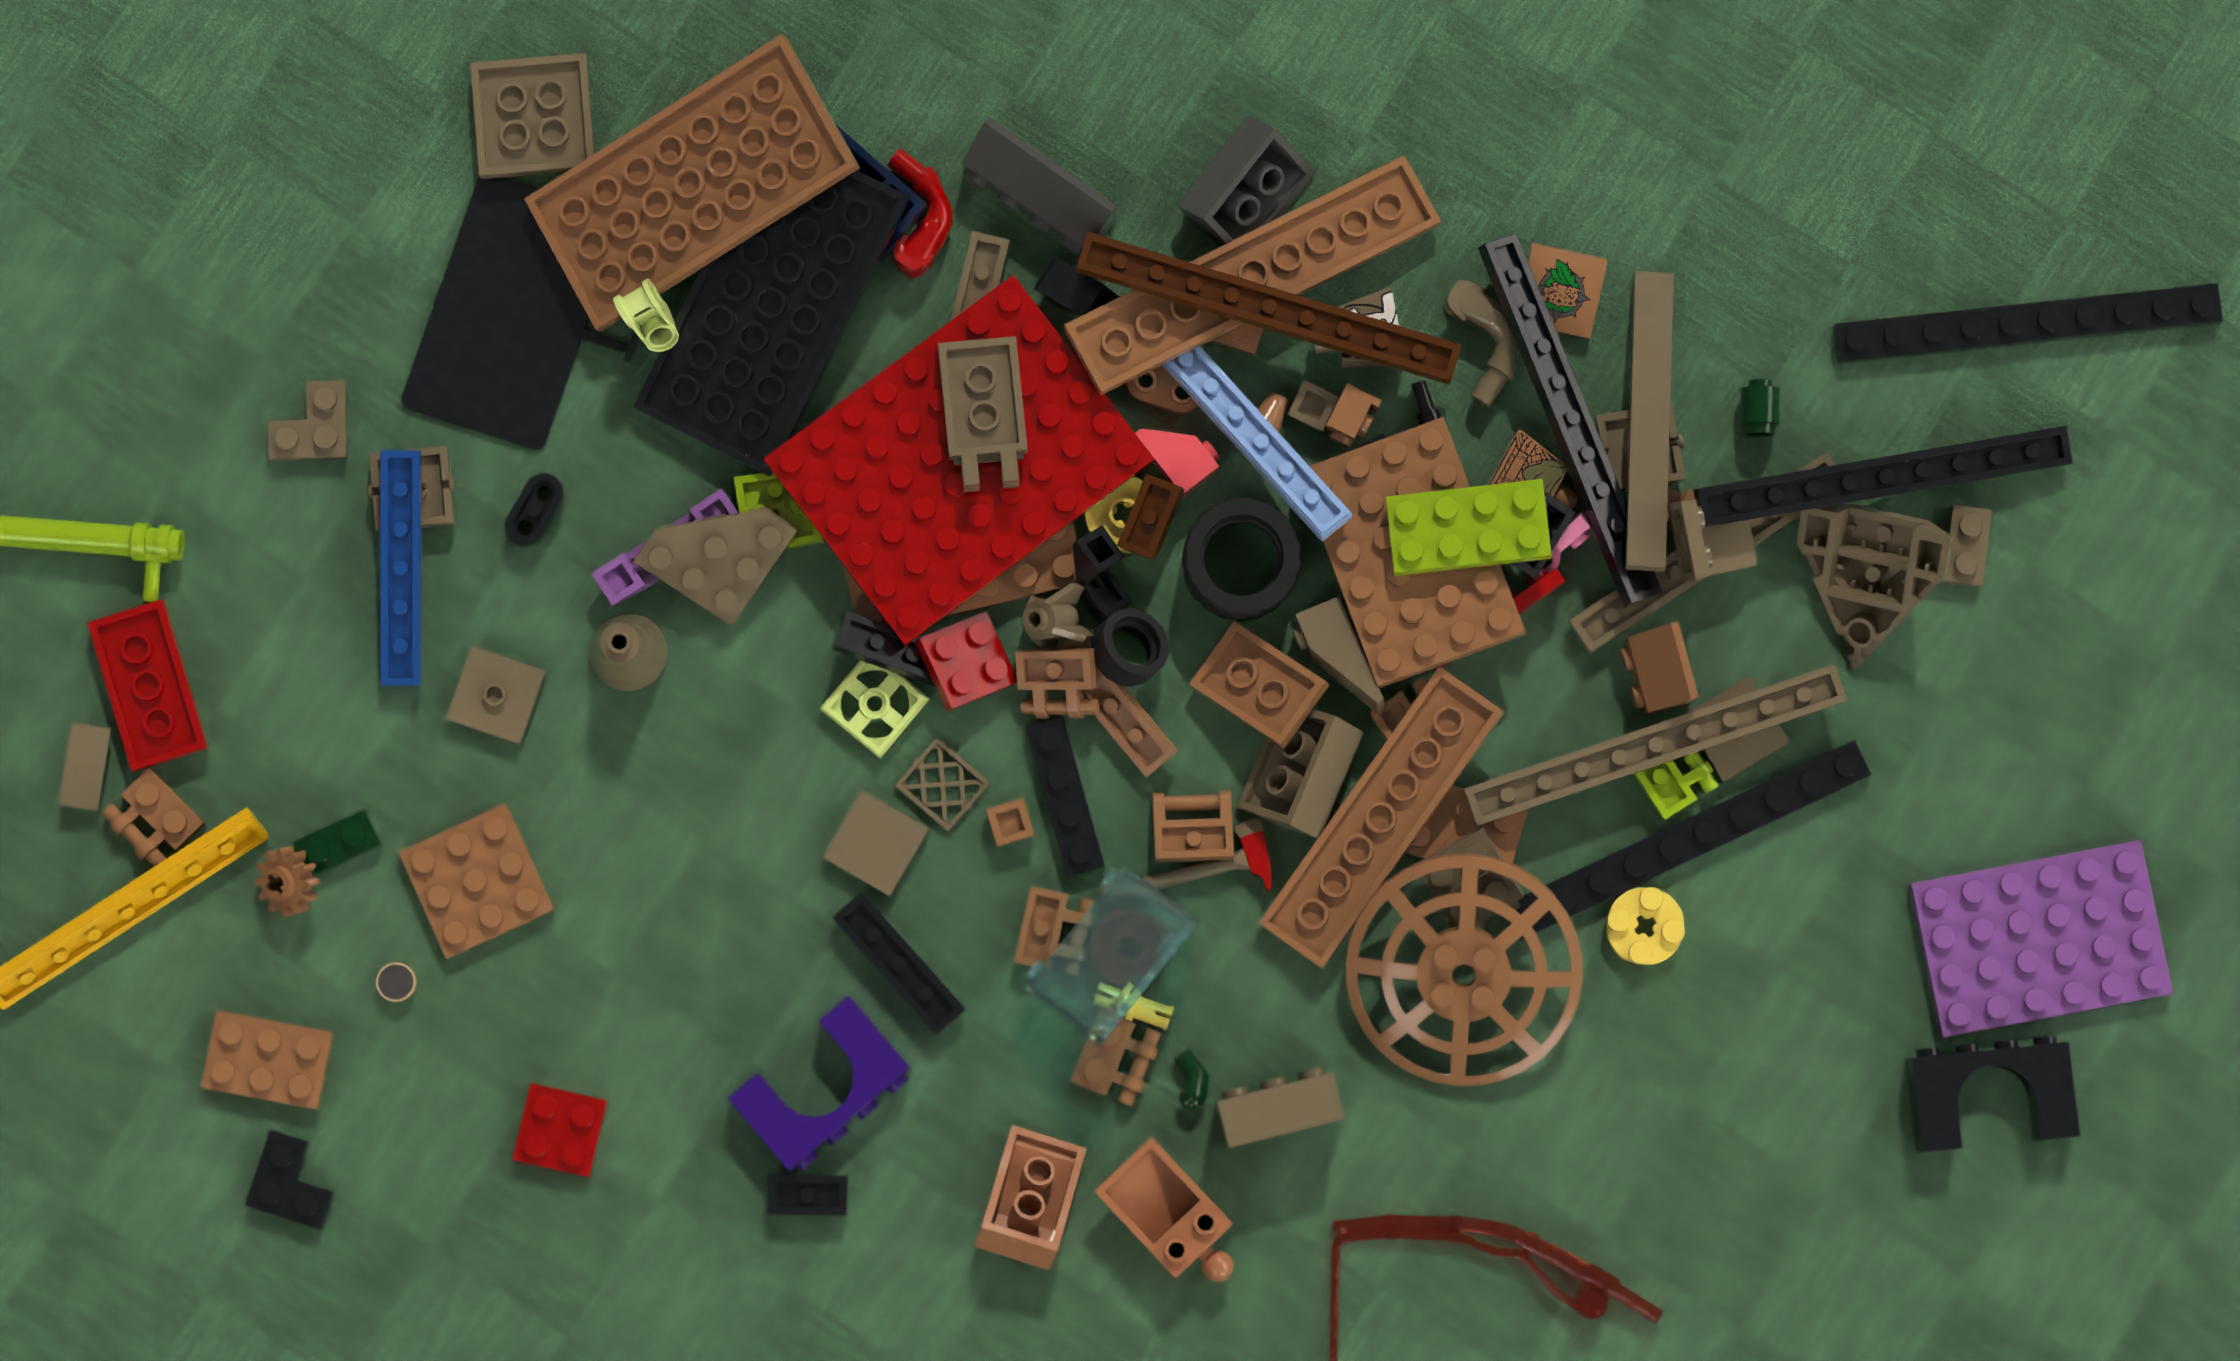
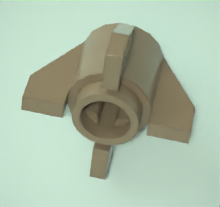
[1022,583,1094,649]

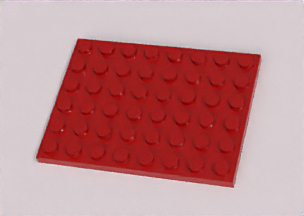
[763,275,1155,646]

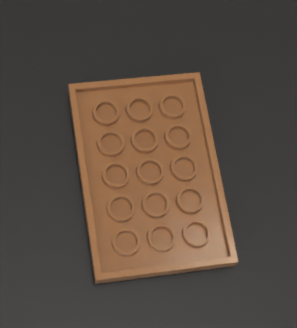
[1310,417,1526,688]

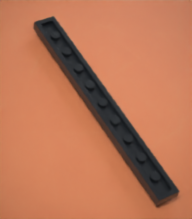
[1478,234,1663,607]
[1833,283,2223,364]
[1693,426,2073,527]
[1509,740,1872,941]

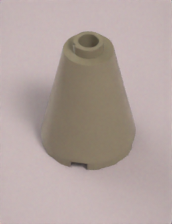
[589,614,668,692]

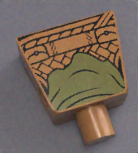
[1488,429,1579,510]

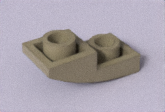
[58,722,111,811]

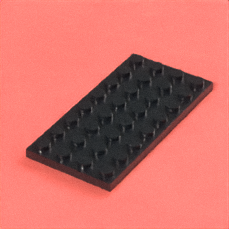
[633,170,911,476]

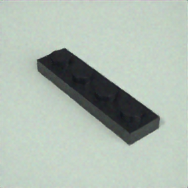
[1025,716,1105,878]
[832,892,966,1036]

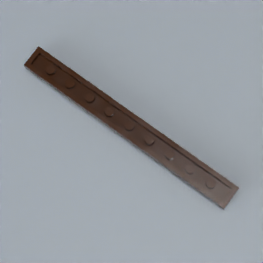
[1075,231,1462,385]

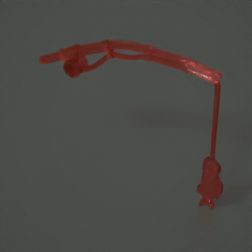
[1329,1213,1664,1361]

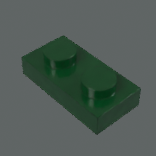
[293,809,382,877]

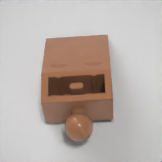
[1094,1137,1234,1282]

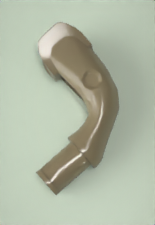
[1444,280,1517,409]

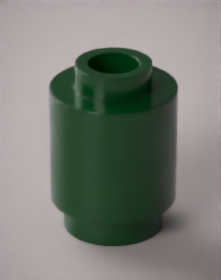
[1740,379,1780,437]

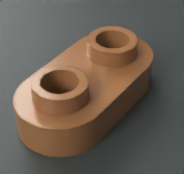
[1126,366,1198,415]

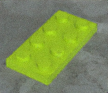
[1386,479,1552,576]

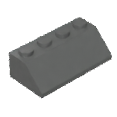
[963,117,1116,257]

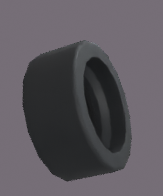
[1090,608,1169,687]

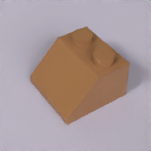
[1620,621,1699,717]

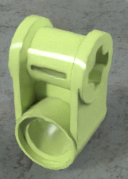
[613,278,679,352]

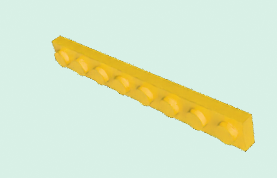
[0,807,270,1010]

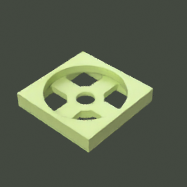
[820,660,930,759]

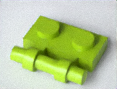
[1633,752,1719,821]

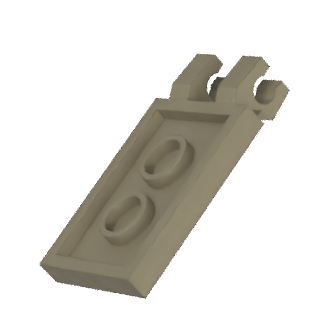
[938,336,1028,492]

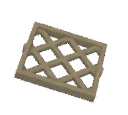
[895,737,990,832]

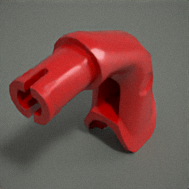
[887,148,953,279]

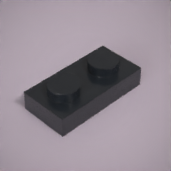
[767,1174,848,1216]

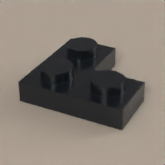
[245,1130,335,1230]

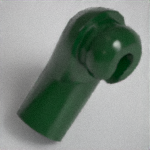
[1174,1048,1210,1110]

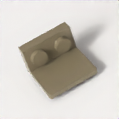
[1668,498,1757,581]

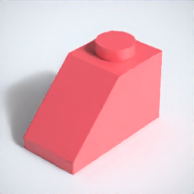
[1135,429,1220,500]

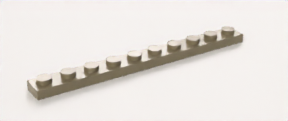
[1463,664,1848,827]

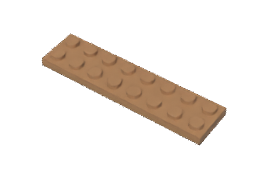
[1259,666,1505,969]

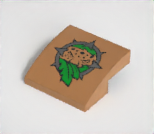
[1527,242,1607,339]

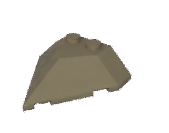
[1797,504,1953,671]

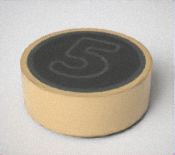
[376,962,417,1002]

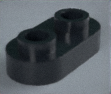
[505,473,565,548]

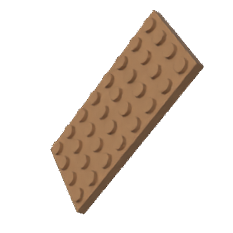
[524,34,860,332]

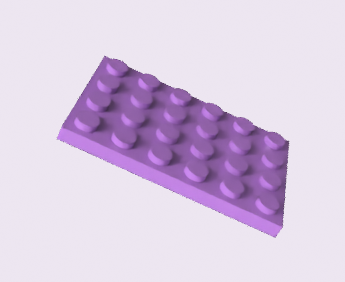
[1909,840,2173,1038]

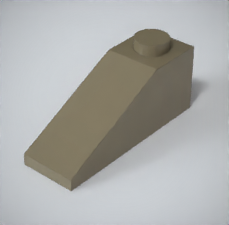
[1292,597,1385,714]

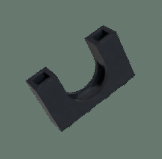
[1905,1035,2080,1153]

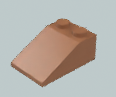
[974,1125,1087,1270]

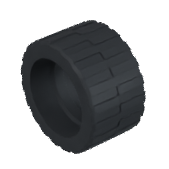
[1182,497,1301,621]

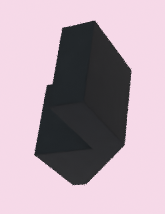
[1033,257,1119,317]
[1072,525,1133,624]

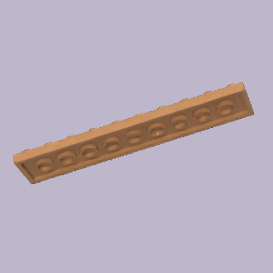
[1063,155,1441,396]

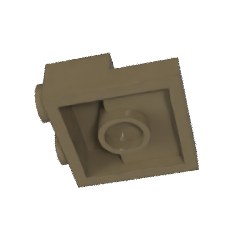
[1421,825,1523,930]

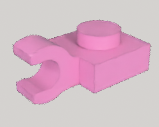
[1545,508,1591,573]

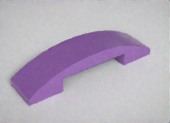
[591,488,738,607]

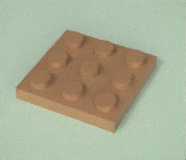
[398,803,555,959]

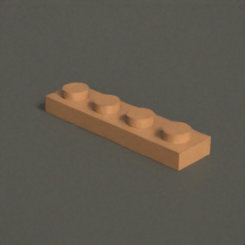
[1057,639,1178,778]

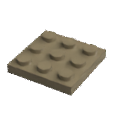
[470,53,595,179]

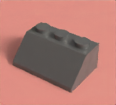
[1177,116,1315,246]

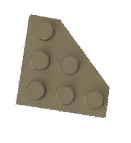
[634,507,797,626]

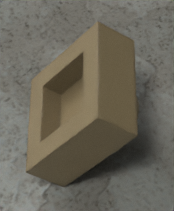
[1287,380,1339,434]

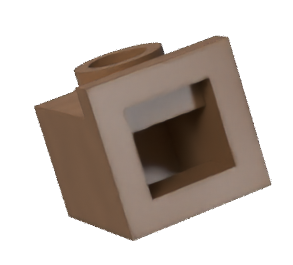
[1324,383,1382,448]

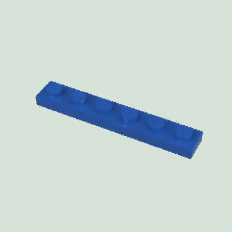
[380,450,422,686]

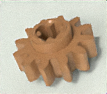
[254,846,321,918]

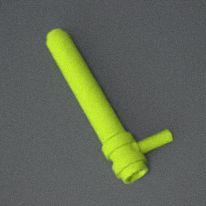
[0,515,185,602]

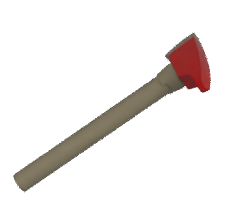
[1101,817,1271,904]

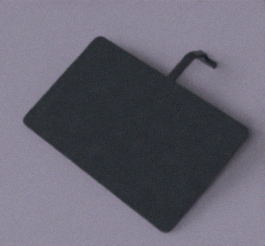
[401,177,639,450]

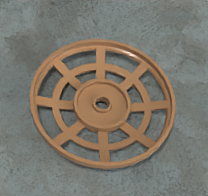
[1346,853,1583,1086]

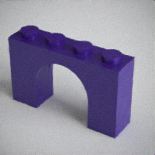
[728,995,911,1172]

